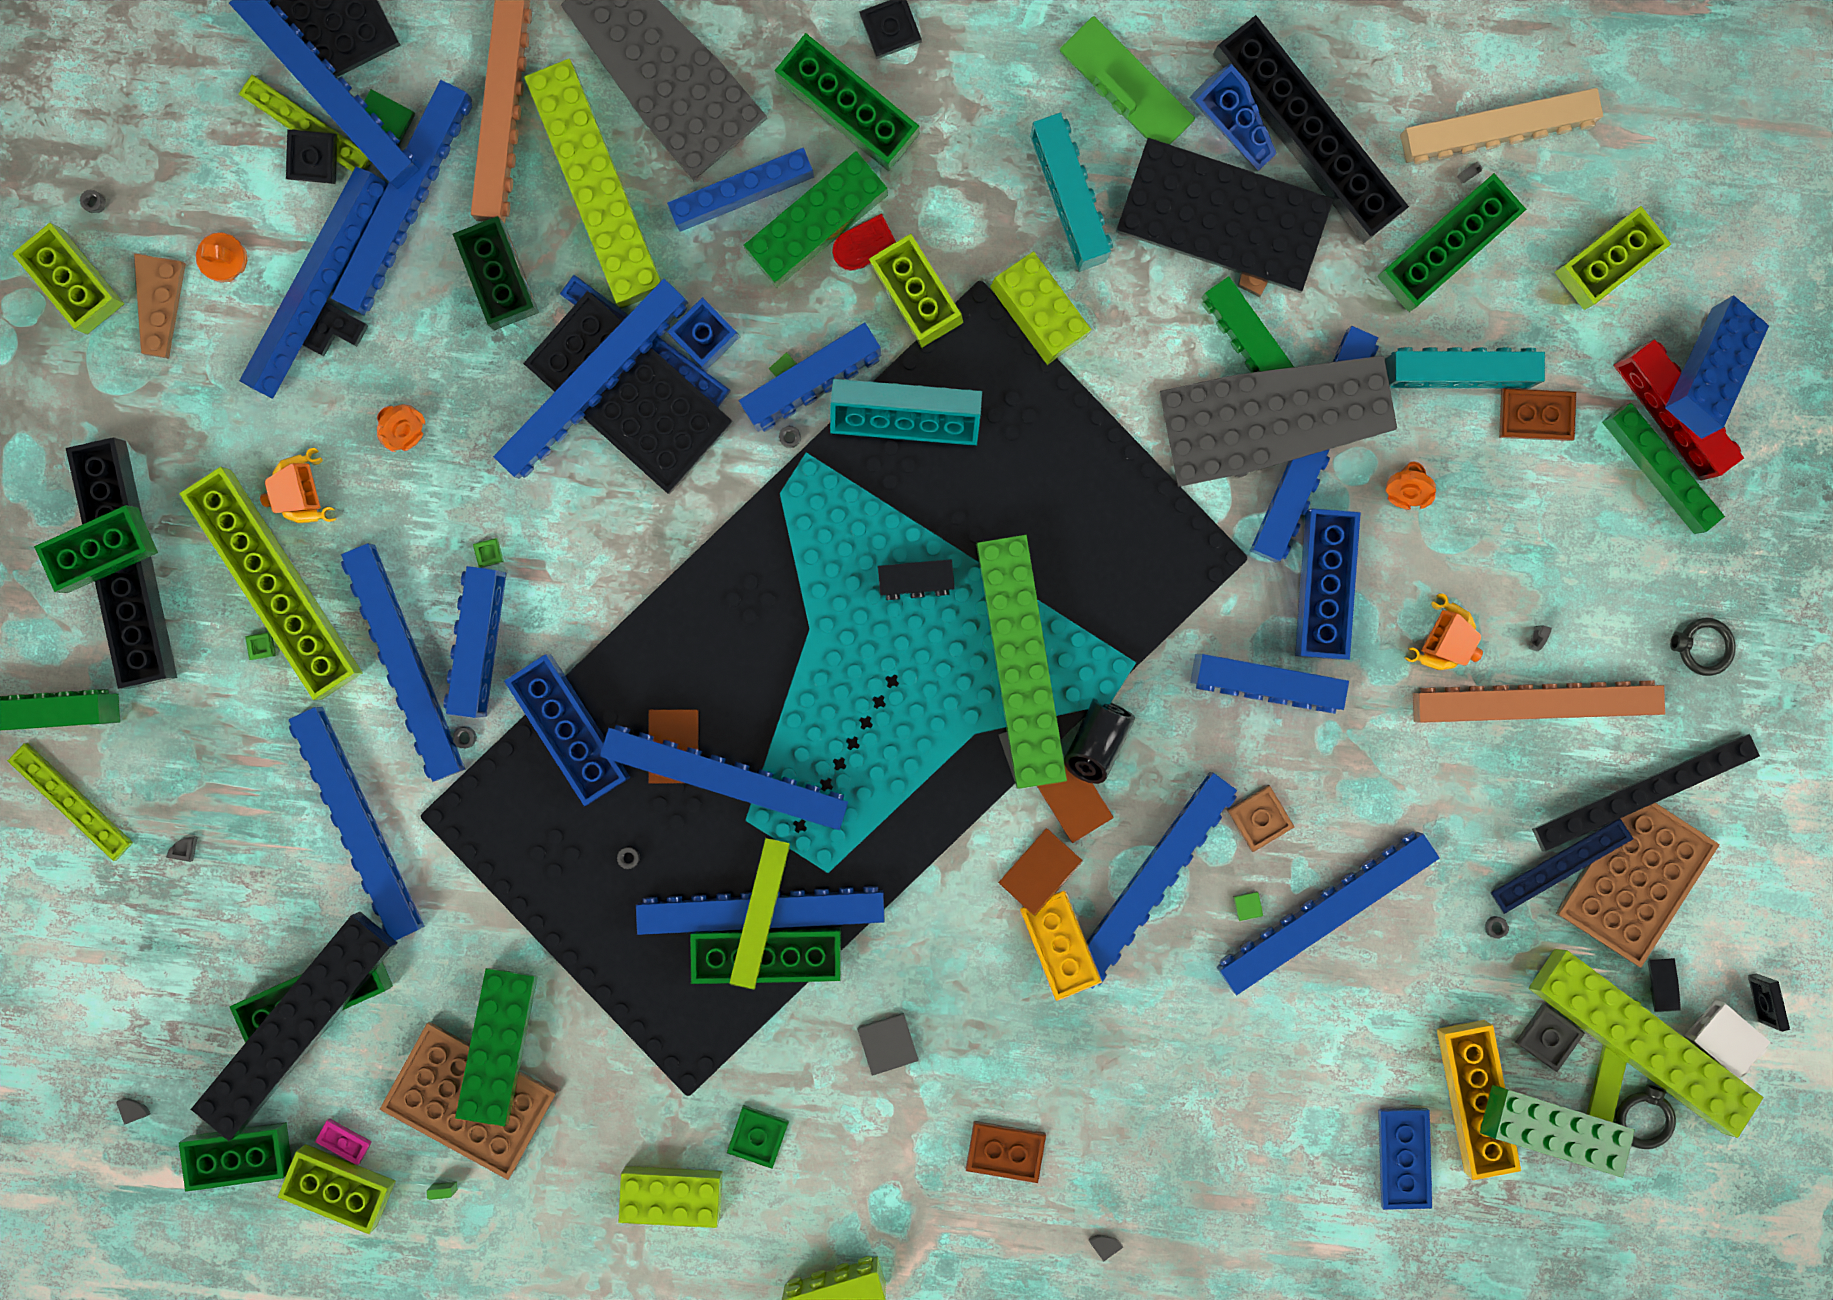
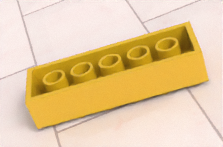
[1437,1020,1521,1180]

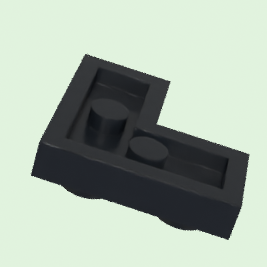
[303,302,368,357]

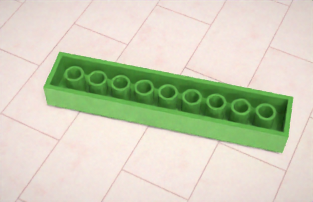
[976,535,1067,789]

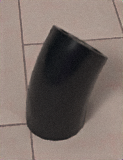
[1064,698,1135,784]

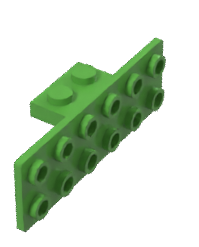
[1060,16,1195,145]

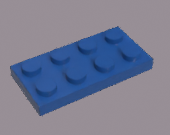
[1378,1108,1432,1210]

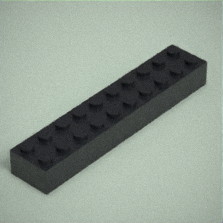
[1213,15,1409,244]
[66,437,178,689]
[190,911,398,1141]

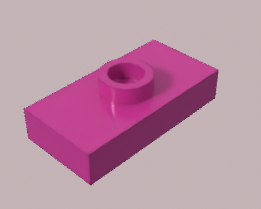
[315,1118,372,1166]

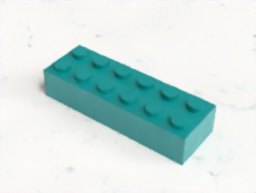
[1030,112,1113,272]
[1384,347,1545,389]
[830,379,982,446]

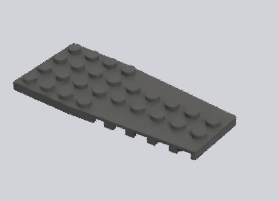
[561,0,767,181]
[1160,356,1397,487]

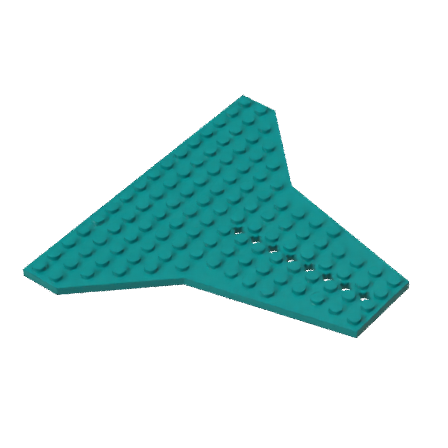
[745,453,1136,873]

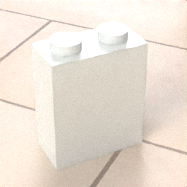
[1684,999,1770,1079]

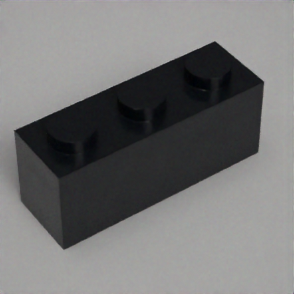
[878,559,955,601]

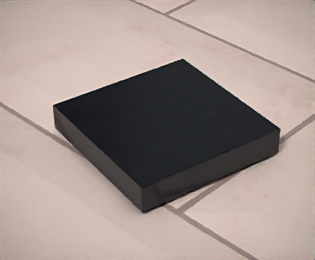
[859,0,922,59]
[286,129,338,184]
[1748,973,1790,1032]

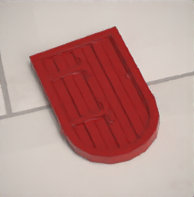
[832,214,896,271]

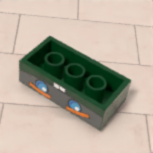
[452,216,539,331]

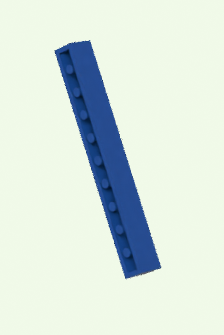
[229,0,419,189]
[331,79,472,315]
[239,166,388,399]
[493,279,688,479]
[1249,326,1379,563]
[341,543,466,782]
[288,706,425,941]
[599,725,848,830]
[1086,772,1237,989]
[1216,831,1440,996]
[636,886,885,935]

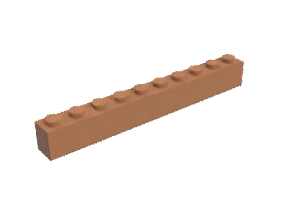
[471,0,532,223]
[1413,680,1665,723]

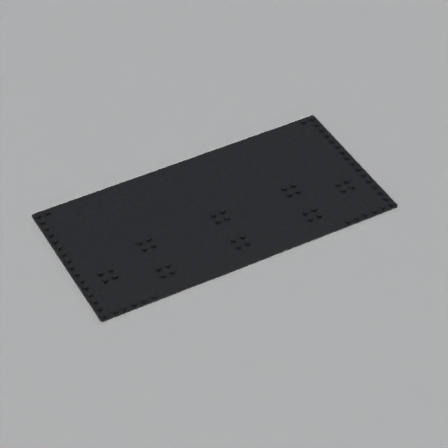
[421,281,1247,1096]

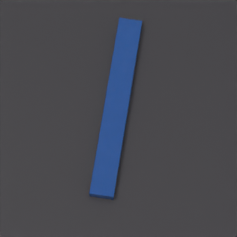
[560,275,731,407]

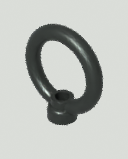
[1670,618,1736,676]
[1616,1084,1676,1149]

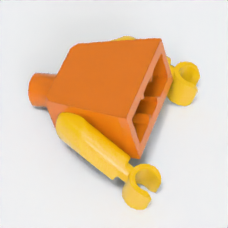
[260,448,337,523]
[1404,594,1483,670]

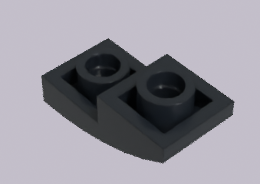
[1648,958,1681,1012]

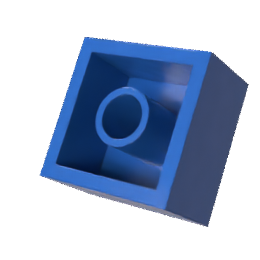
[667,297,740,371]

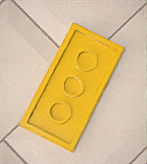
[1020,890,1103,1001]

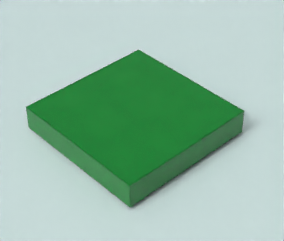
[364,89,416,146]
[727,1105,789,1169]

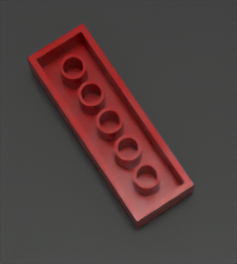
[1613,339,1744,481]

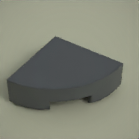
[1457,162,1483,183]
[1529,625,1552,652]
[166,837,198,862]
[116,1098,151,1125]
[1089,1235,1123,1262]

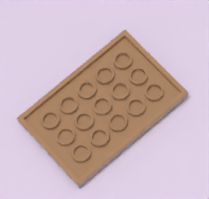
[1556,803,1720,968]
[379,1022,557,1180]

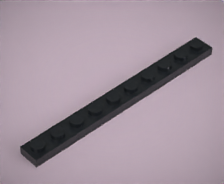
[1532,734,1760,852]

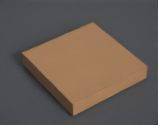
[1227,785,1295,852]

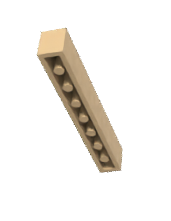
[1400,88,1604,165]

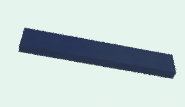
[1490,819,1634,914]

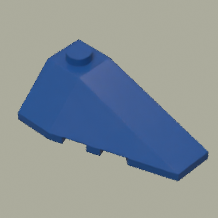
[1189,64,1277,171]

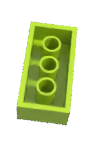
[1554,206,1671,310]
[12,223,125,334]
[869,233,963,348]
[990,251,1092,365]
[277,1144,396,1234]
[618,1166,723,1228]
[782,1256,886,1300]

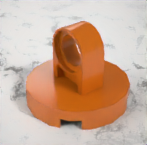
[196,232,248,283]
[377,404,425,452]
[1386,461,1436,510]

